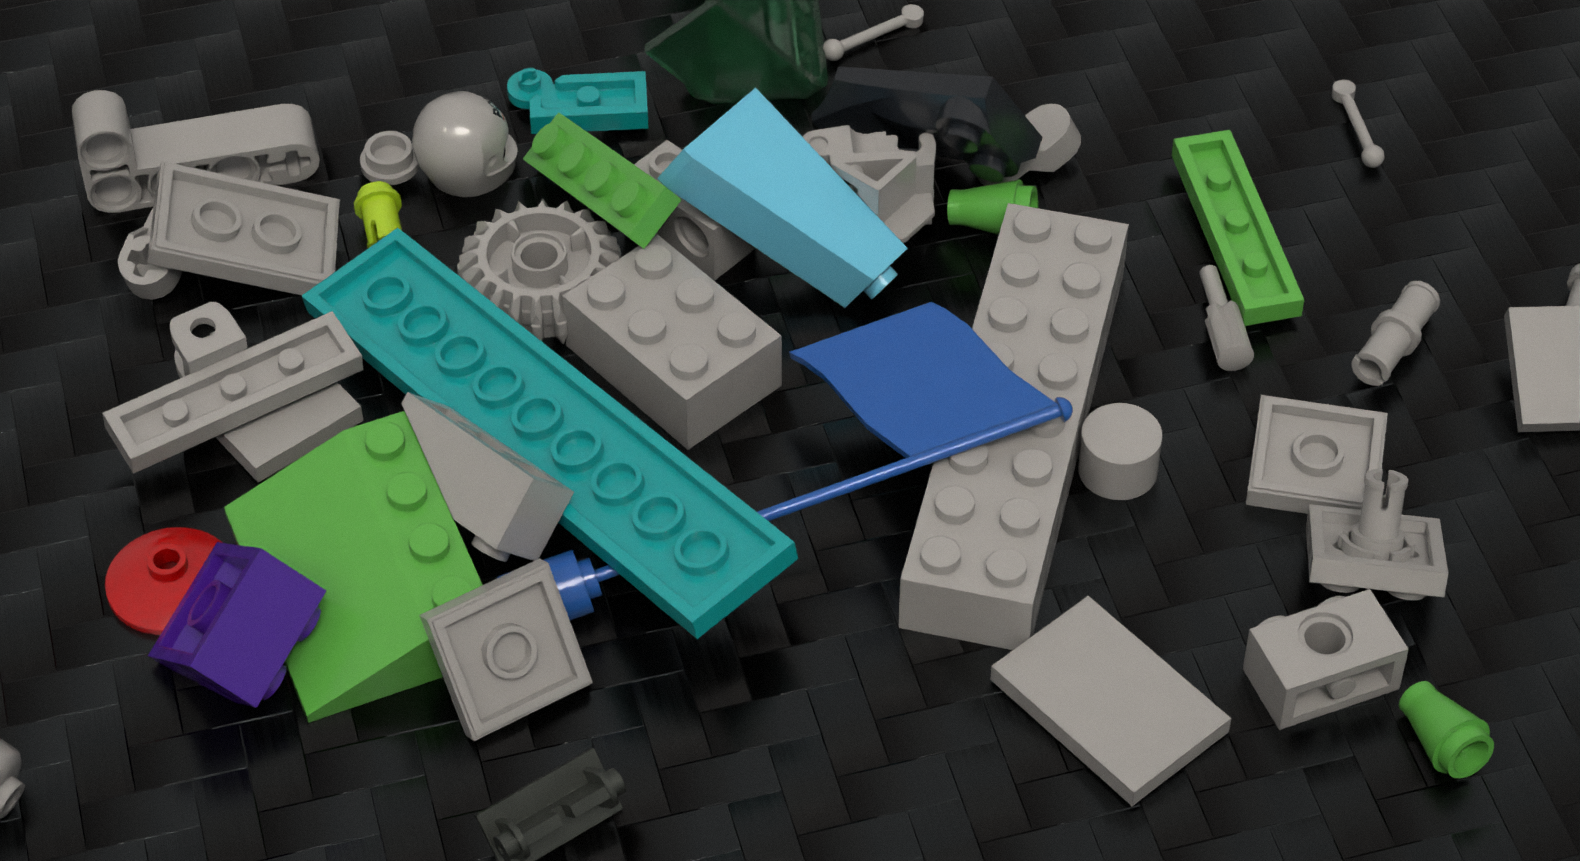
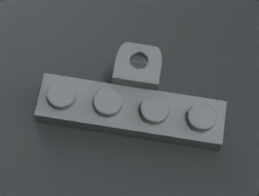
[102,302,363,474]

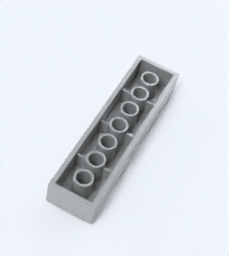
[899,203,1129,650]

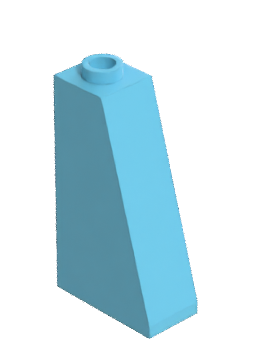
[657,87,908,308]

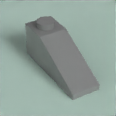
[401,392,574,562]

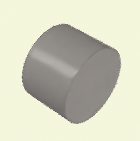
[1078,403,1162,500]

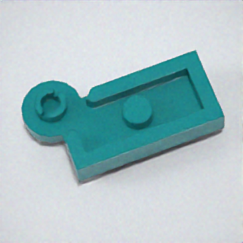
[507,68,649,134]

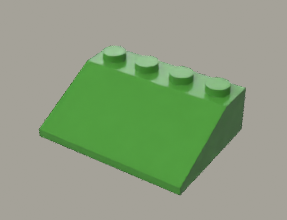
[224,411,483,723]

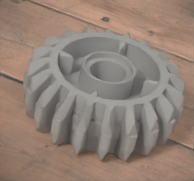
[457,199,621,345]

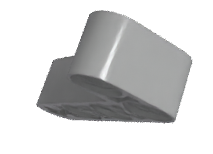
[72,90,320,213]

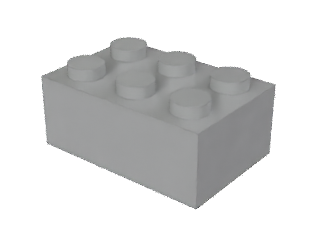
[562,234,782,450]

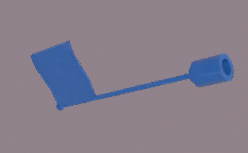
[497,302,1073,621]

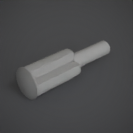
[1200,265,1254,371]

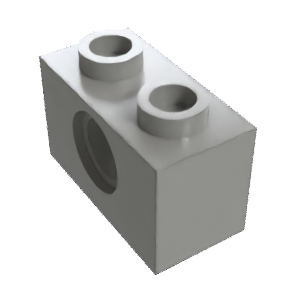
[1243,589,1409,730]

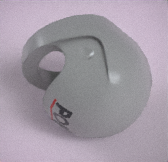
[412,91,518,197]

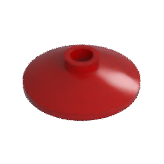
[105,527,223,635]

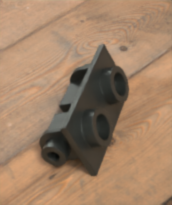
[474,748,626,861]

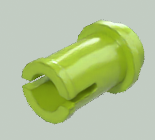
[354,181,402,249]

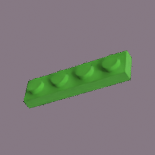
[523,112,682,249]
[1171,130,1304,326]

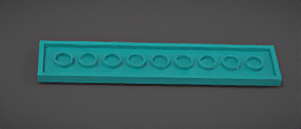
[302,228,799,639]

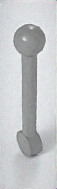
[822,4,924,61]
[1331,80,1385,168]

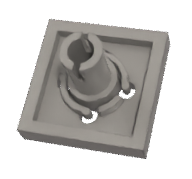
[1306,469,1448,600]

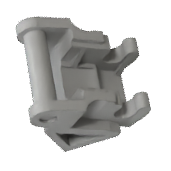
[802,125,936,243]

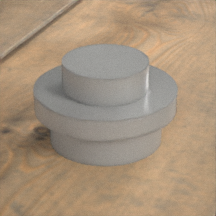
[360,131,420,185]

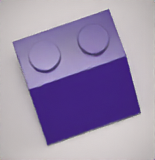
[148,542,326,708]

